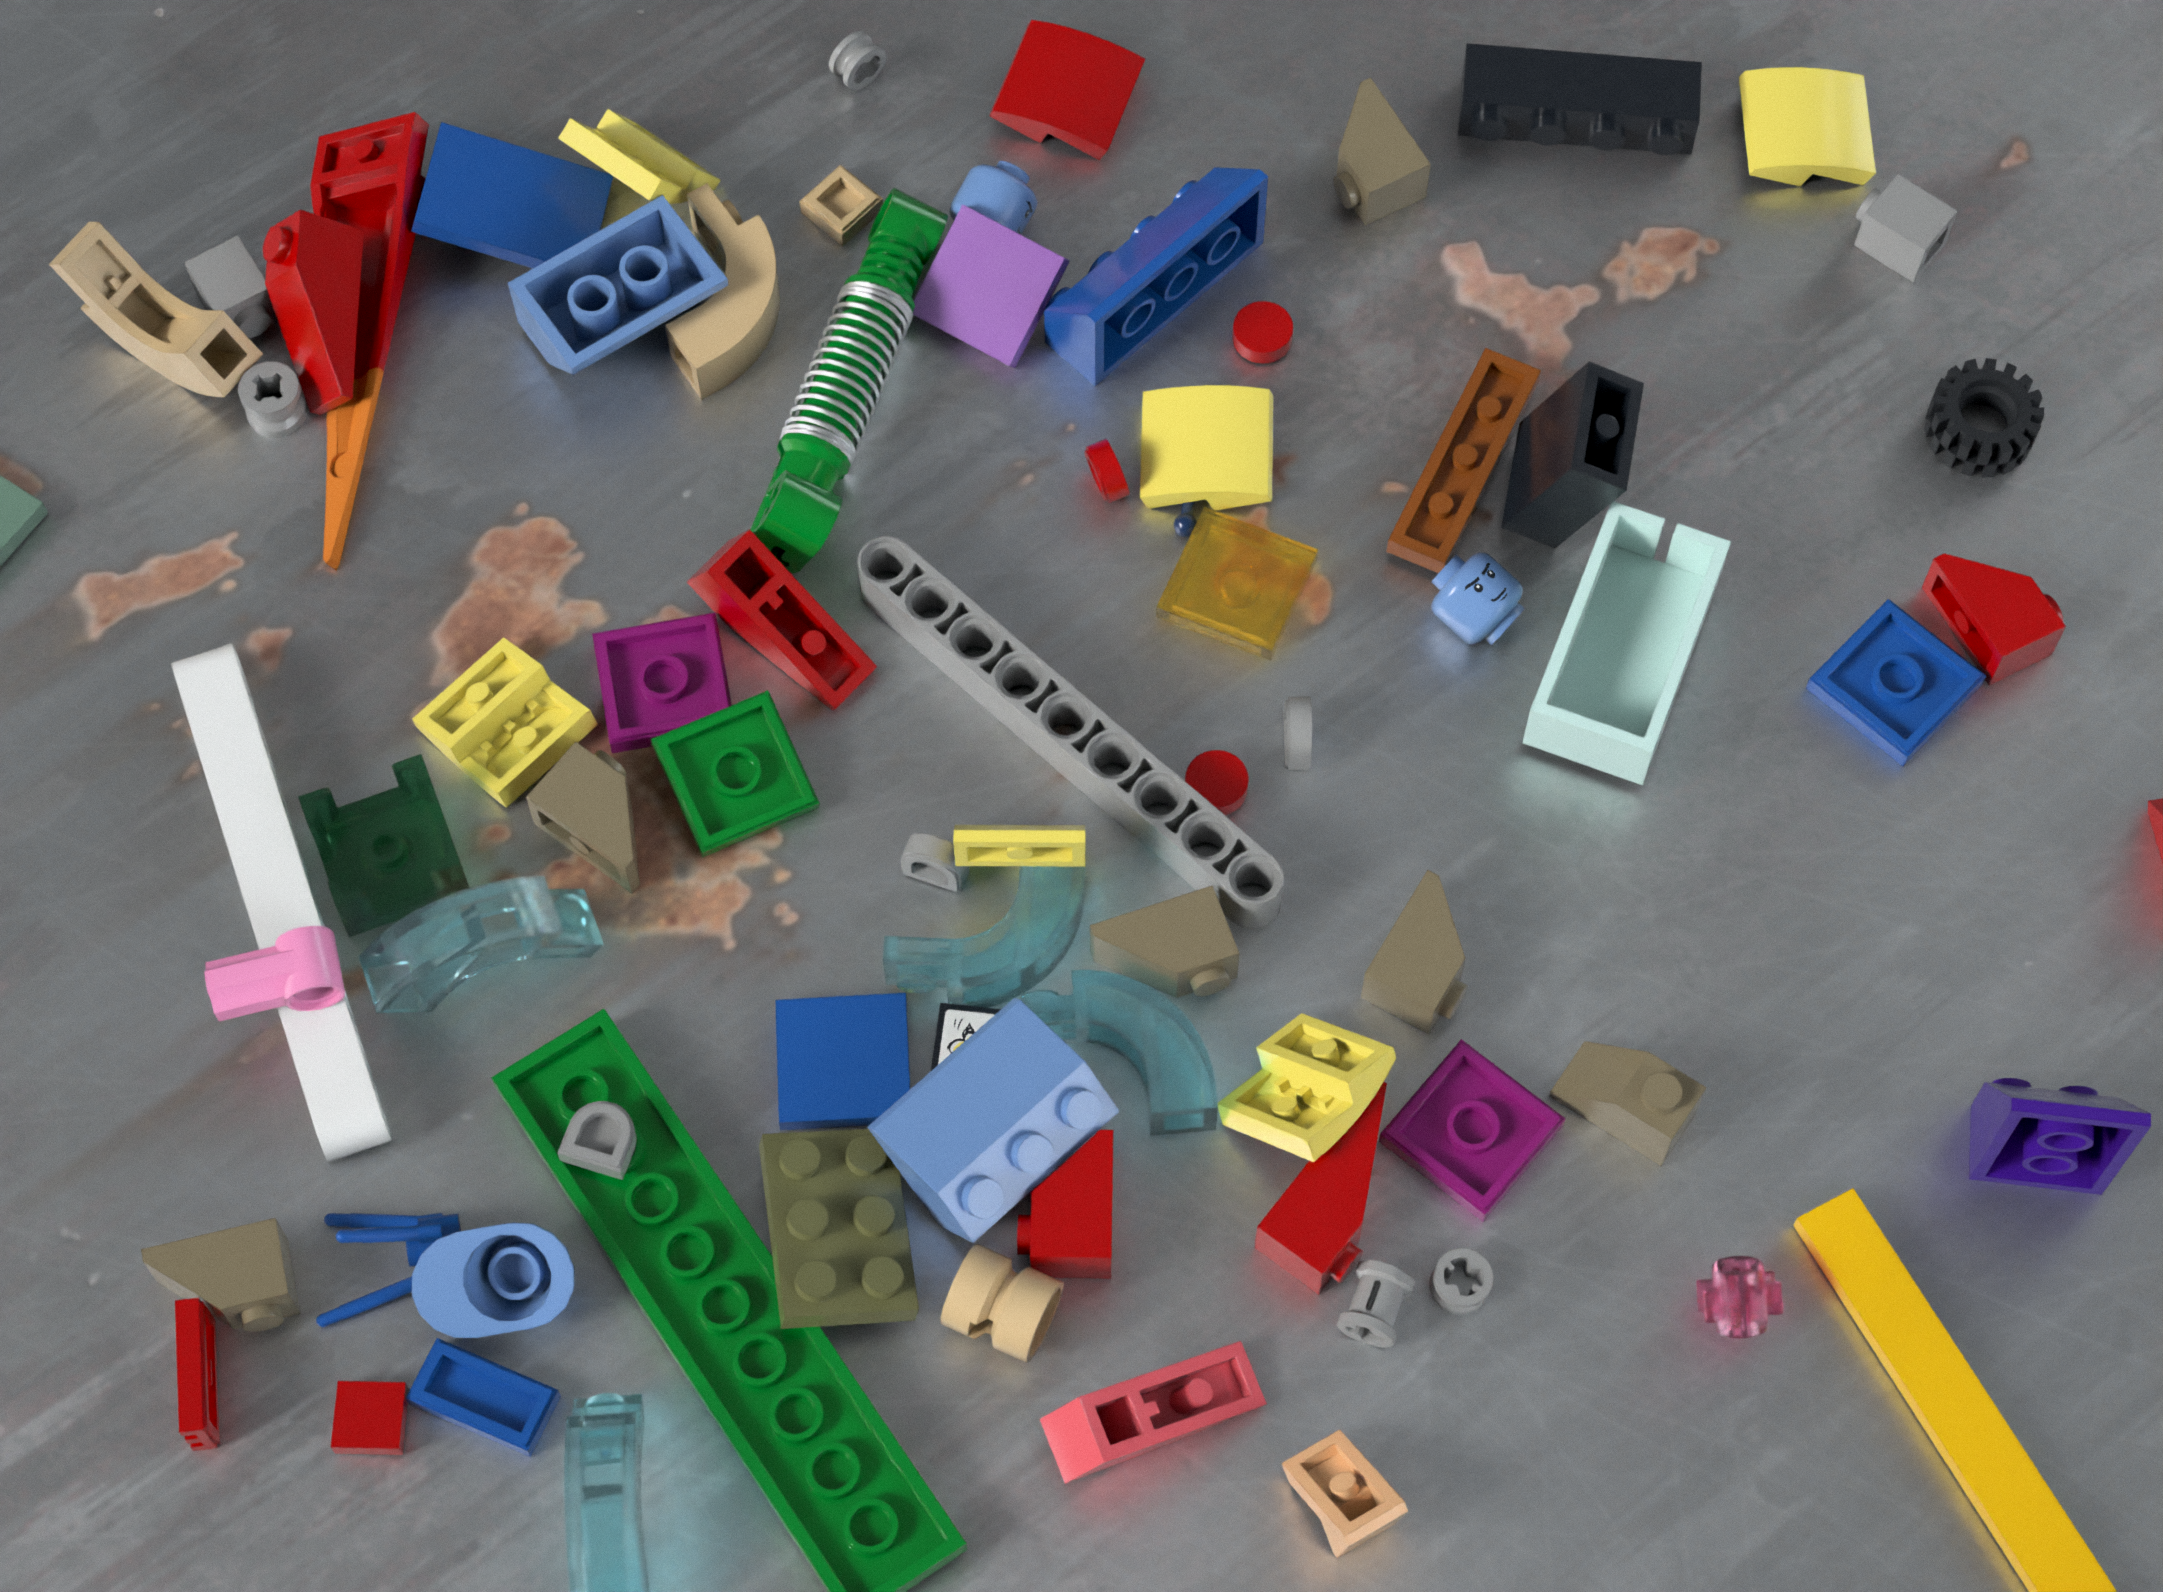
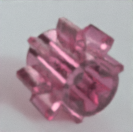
[1696,1256,1783,1339]

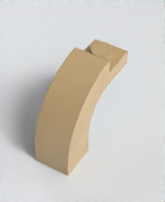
[665,183,780,400]
[49,222,263,398]

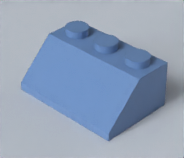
[508,195,728,375]
[867,998,1119,1243]

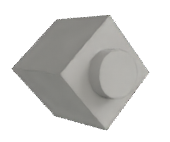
[1854,174,1958,283]
[184,235,278,338]

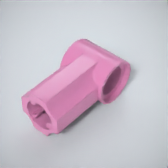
[204,926,345,1022]

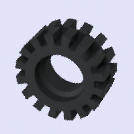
[1924,358,2044,478]

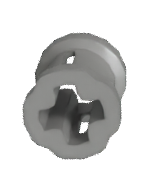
[1337,1260,1415,1348]

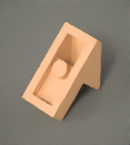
[1282,1429,1408,1558]

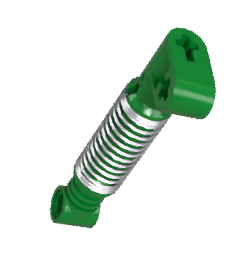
[750,188,948,574]

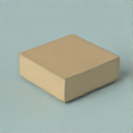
[799,165,883,246]

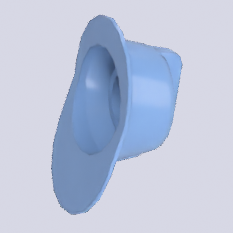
[412,1222,575,1338]

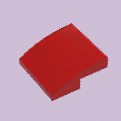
[989,20,1146,160]

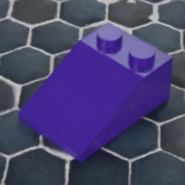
[1969,1078,2151,1195]

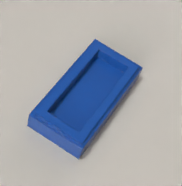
[406,1338,561,1457]

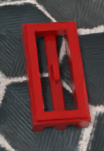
[175,1298,220,1451]

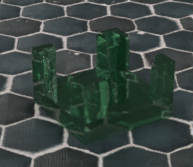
[298,754,472,938]

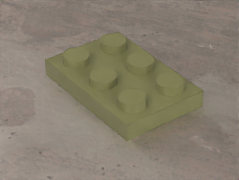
[759,1129,919,1329]

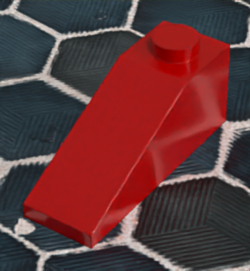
[263,209,364,415]
[687,529,878,710]
[1254,1082,1387,1295]

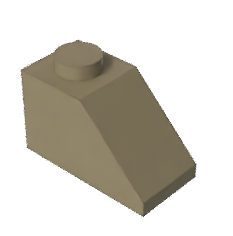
[1333,77,1431,226]
[526,742,640,893]
[1361,870,1468,1034]
[1090,885,1240,998]
[1549,1041,1707,1167]
[141,1218,301,1332]

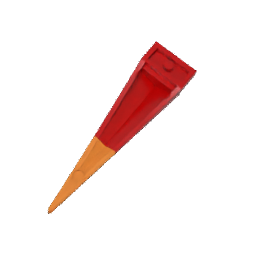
[310,112,429,571]

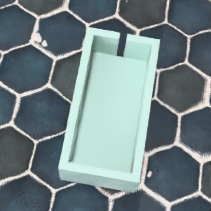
[1523,501,1731,785]

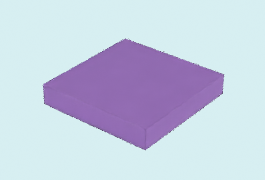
[913,204,1070,368]

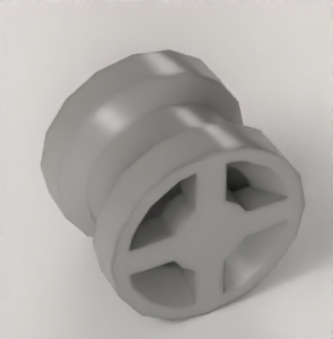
[238,361,308,438]

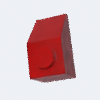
[1922,553,2066,686]
[1017,1130,1114,1279]

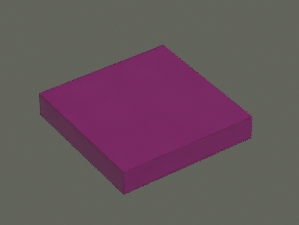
[592,612,732,754]
[1378,1039,1566,1222]

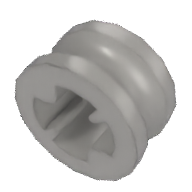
[828,31,887,91]
[1429,1248,1494,1314]

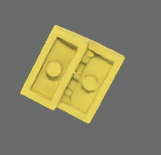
[1739,67,1876,186]
[558,109,721,204]
[1140,385,1273,511]
[412,637,598,808]
[953,825,1086,867]
[1217,1013,1396,1162]

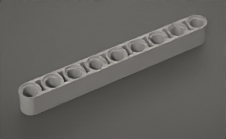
[857,536,1284,929]

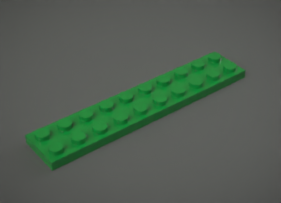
[491,1009,967,1592]

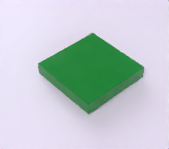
[651,690,820,858]

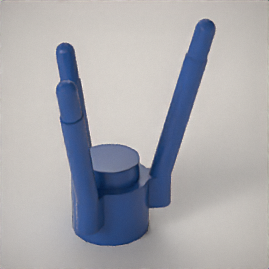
[316,1213,461,1327]

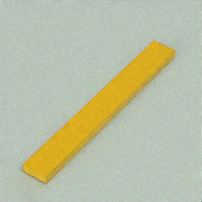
[1793,1188,2117,1592]

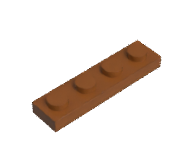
[1386,348,1541,573]

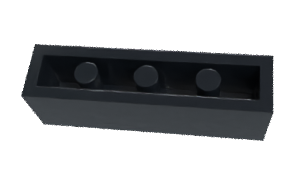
[1458,43,1702,155]

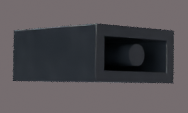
[1501,361,1644,548]

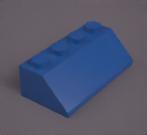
[1044,167,1268,386]

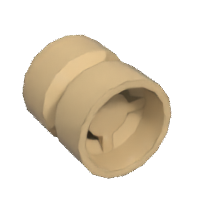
[940,1244,1064,1363]

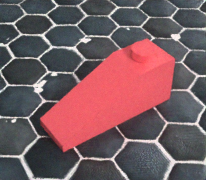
[1040,1341,1267,1484]

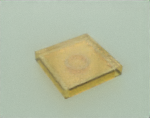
[1156,507,1318,661]

